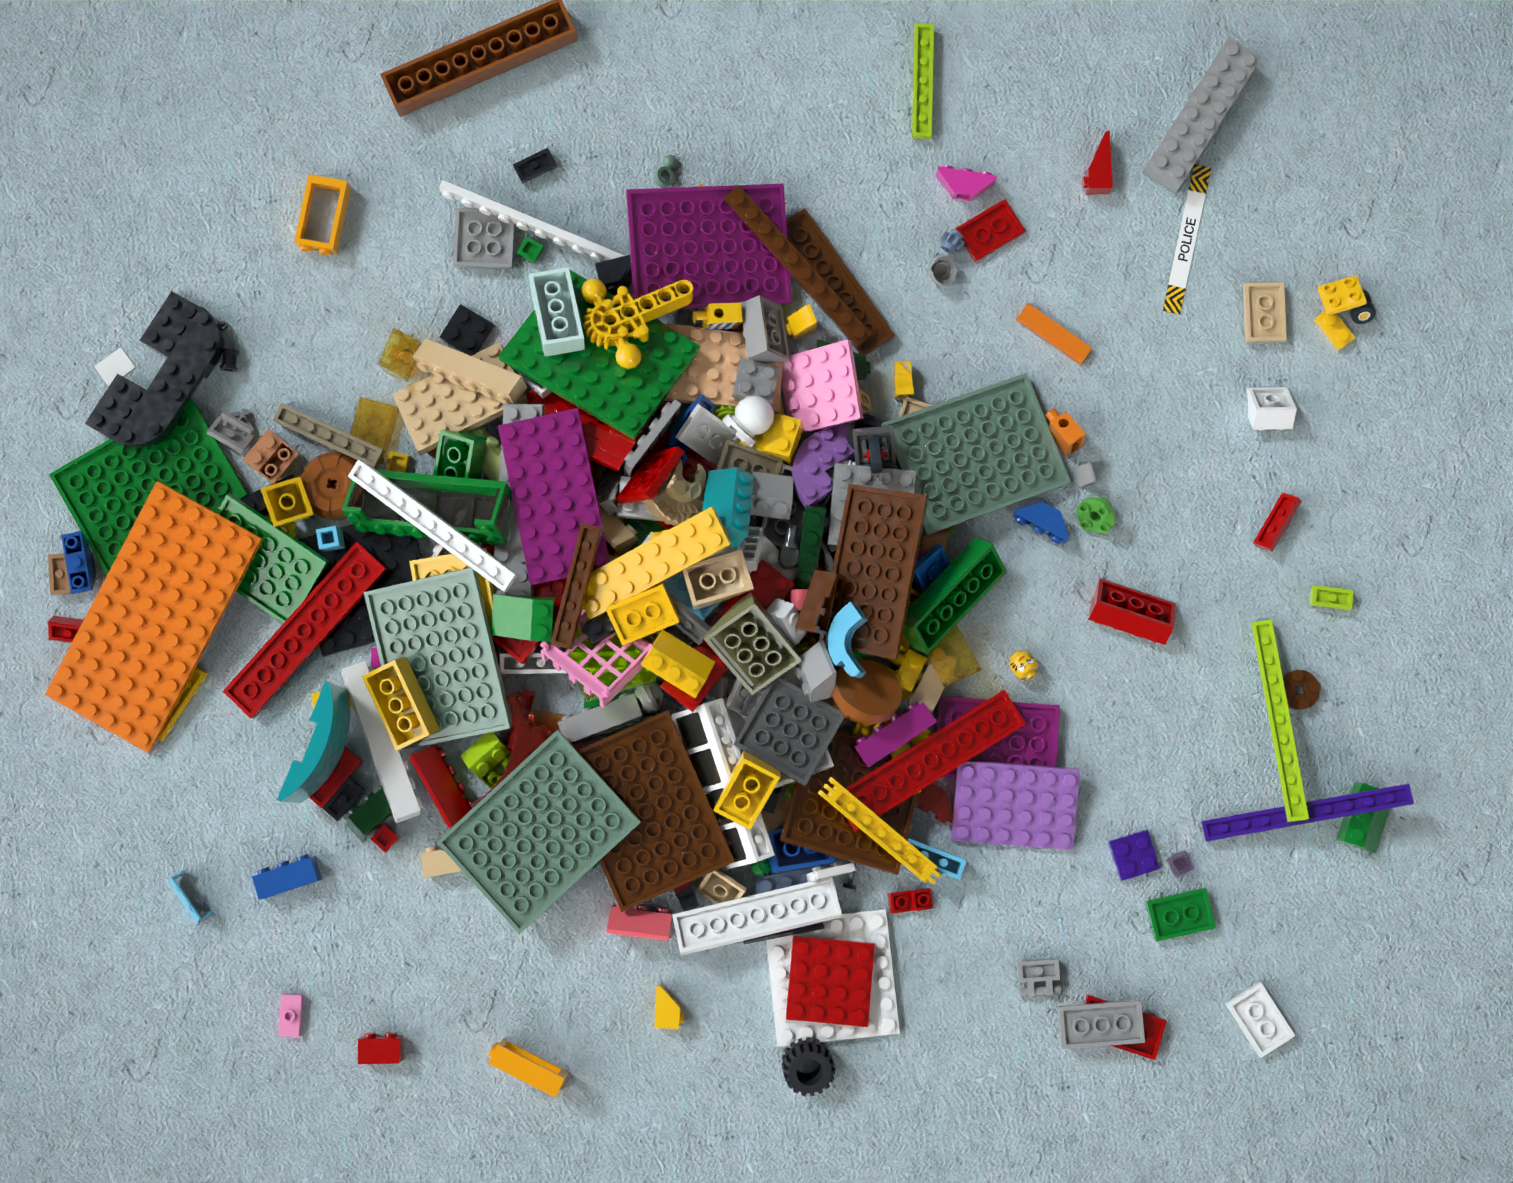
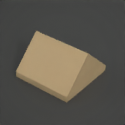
[696,869,747,904]

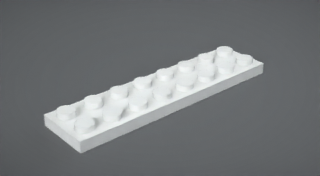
[672,877,842,956]

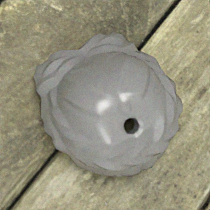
[634,673,663,713]

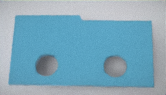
[169,870,213,924]

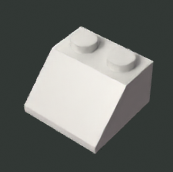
[1247,387,1297,430]

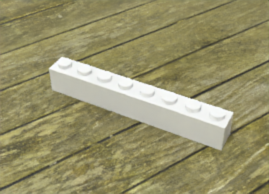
[342,661,423,823]

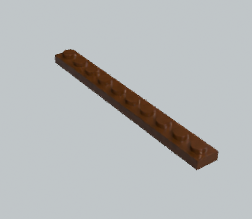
[723,185,872,348]

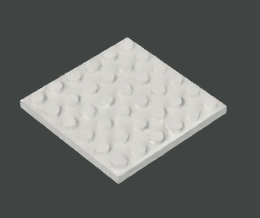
[766,909,900,1047]

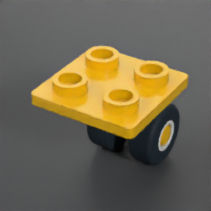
[1317,275,1376,324]

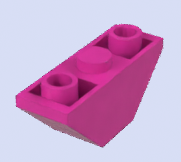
[936,165,997,201]

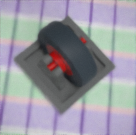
[852,425,896,473]

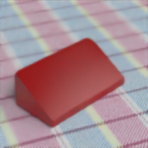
[48,616,84,642]

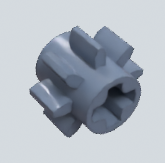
[940,229,965,254]

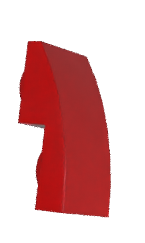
[887,888,933,914]

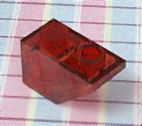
[916,783,953,824]

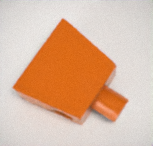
[1045,408,1086,457]

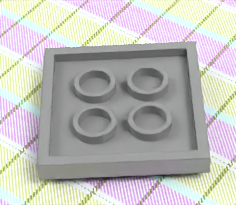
[453,208,515,270]

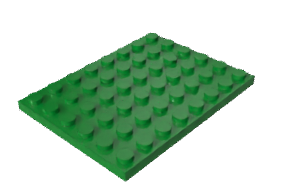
[498,269,701,441]
[49,396,249,576]

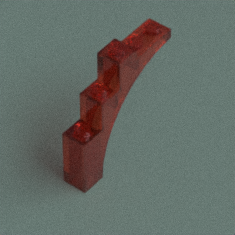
[470,690,551,808]

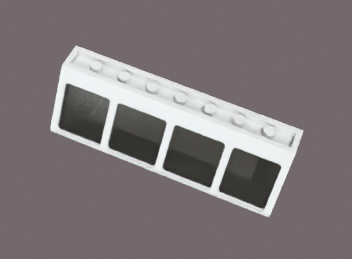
[671,698,775,870]

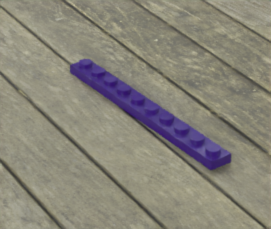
[1201,784,1414,842]

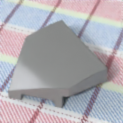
[207,409,254,454]

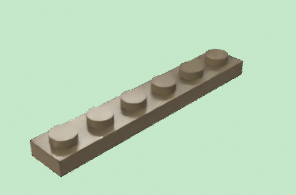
[273,403,386,469]

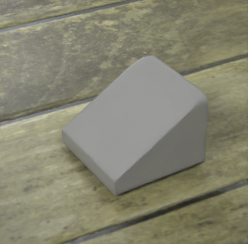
[1073,462,1096,487]

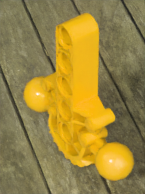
[581,278,693,369]

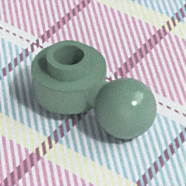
[654,155,678,188]

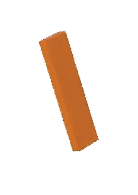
[1016,303,1092,365]

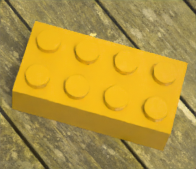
[362,657,440,751]

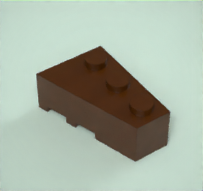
[795,570,846,636]

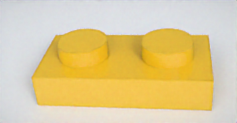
[1314,312,1355,351]

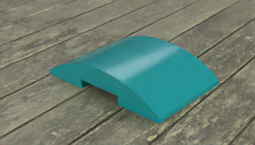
[277,681,350,803]

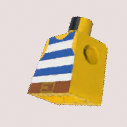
[693,303,743,331]

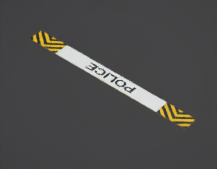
[1163,164,1211,315]

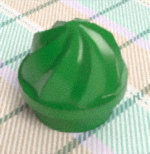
[751,858,770,877]

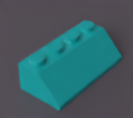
[702,467,754,549]

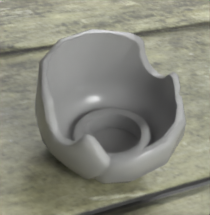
[928,256,958,286]

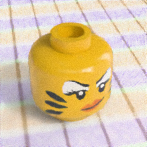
[1009,649,1039,680]

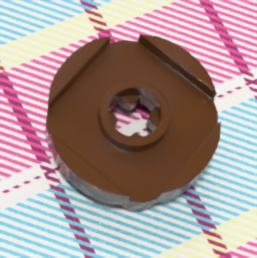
[1283,670,1321,710]

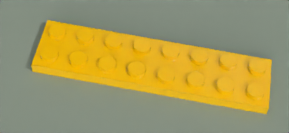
[583,507,732,620]

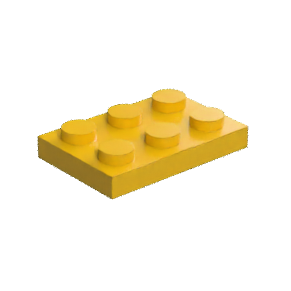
[605,583,680,646]

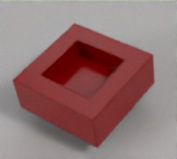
[371,824,400,853]

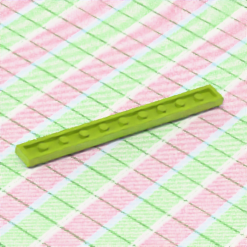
[1251,619,1309,823]

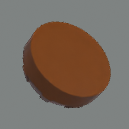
[300,451,370,521]
[831,658,903,726]

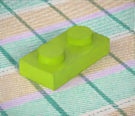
[1310,585,1354,611]

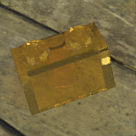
[378,328,421,382]

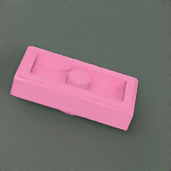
[278,994,303,1037]

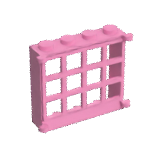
[540,609,652,708]

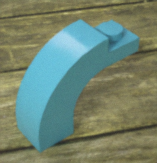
[828,602,868,678]

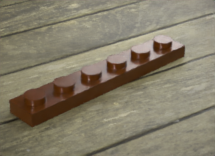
[550,523,603,649]

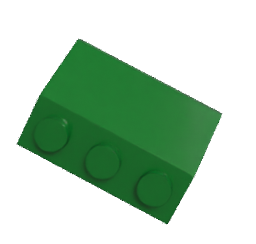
[433,430,487,479]
[1336,783,1390,854]

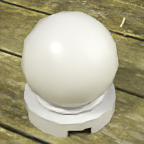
[722,395,774,447]

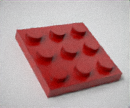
[616,446,684,504]

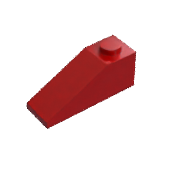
[1082,131,1113,195]

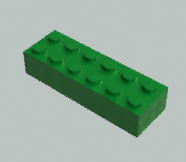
[903,537,1007,654]

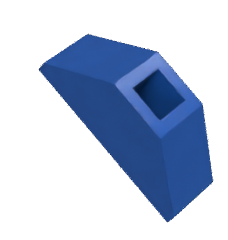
[1011,502,1069,545]
[61,531,96,594]

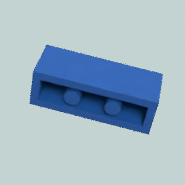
[252,854,322,900]

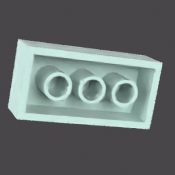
[529,267,585,357]

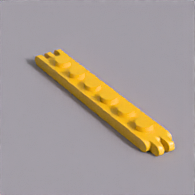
[818,777,942,885]

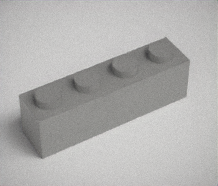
[557,692,644,746]

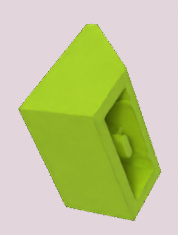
[460,732,522,790]

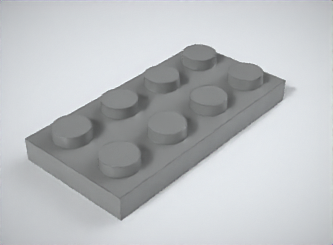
[1057,1000,1145,1049]

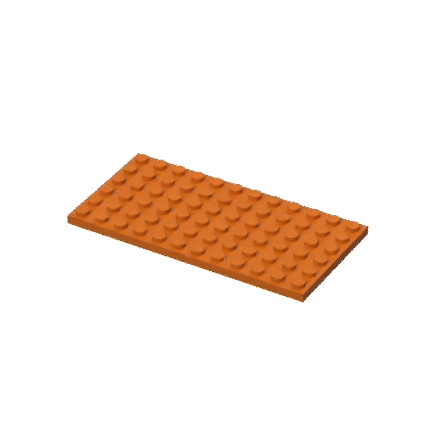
[45,481,263,753]

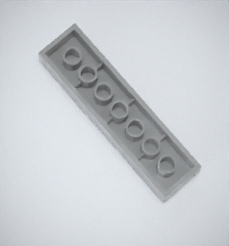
[1142,38,1261,193]

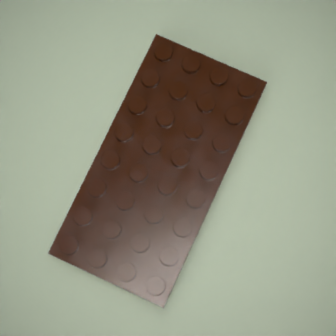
[819,484,929,660]

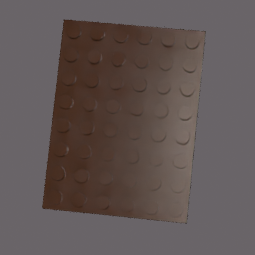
[577,710,735,912]

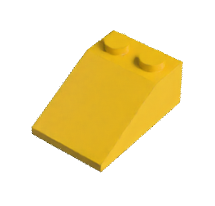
[738,414,804,464]
[713,751,780,830]

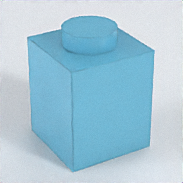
[316,526,345,552]

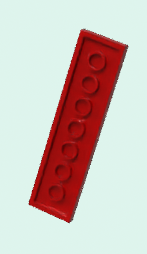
[660,559,794,713]

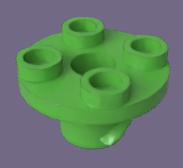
[1076,497,1116,533]

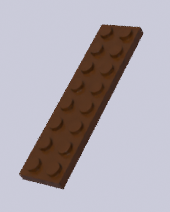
[786,208,895,356]

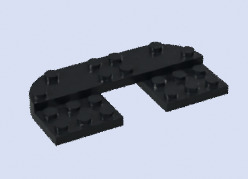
[85,291,224,449]

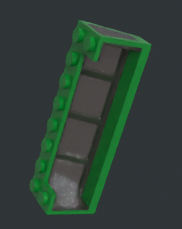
[342,470,512,546]

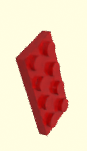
[1084,994,1167,1060]

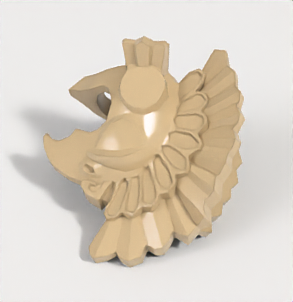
[642,459,706,526]

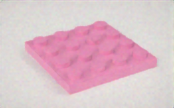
[781,340,864,434]

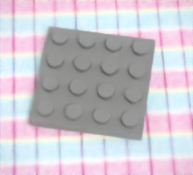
[622,399,681,477]
[827,463,916,546]

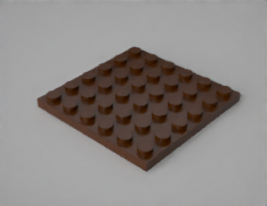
[779,730,918,875]

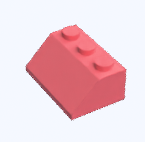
[606,902,673,941]

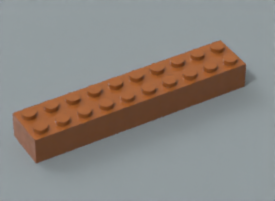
[380,0,578,117]

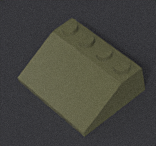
[703,592,802,695]

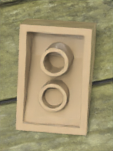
[682,549,754,611]

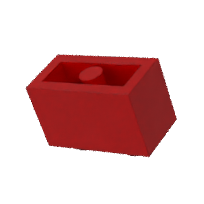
[358,1032,403,1064]

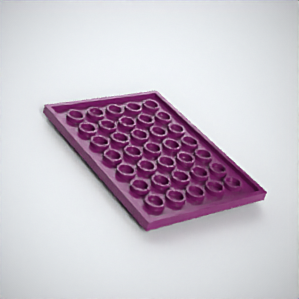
[625,184,792,310]

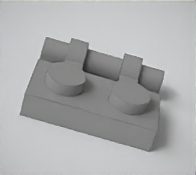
[1017,958,1061,998]

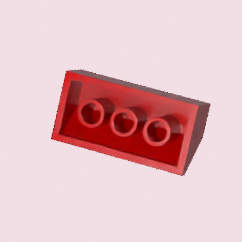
[1088,578,1176,645]
[408,745,475,828]

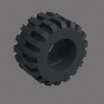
[781,1037,836,1096]

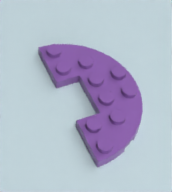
[792,425,865,507]

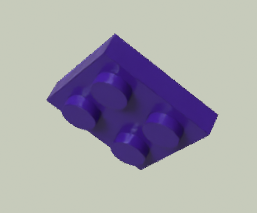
[1108,830,1160,881]

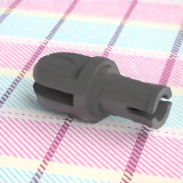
[778,525,800,570]

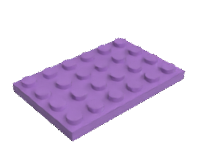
[951,760,1080,850]

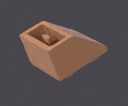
[242,429,299,484]

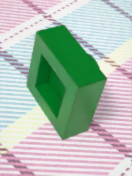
[517,236,544,264]

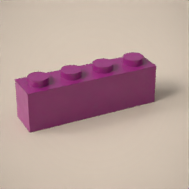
[854,701,937,768]

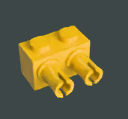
[880,649,927,700]

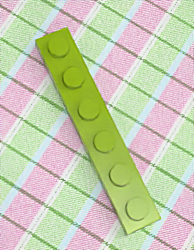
[912,23,934,139]

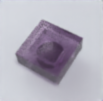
[1166,850,1195,878]

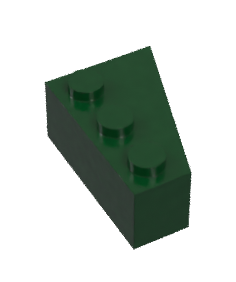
[346,784,393,843]

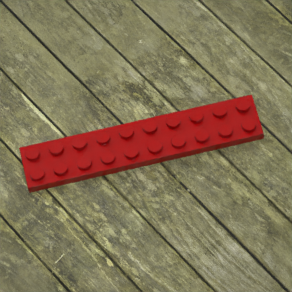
[222,542,388,719]
[845,690,1026,832]

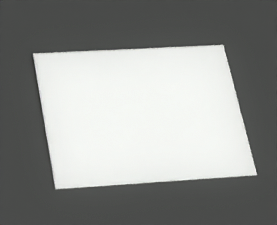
[94,347,135,386]

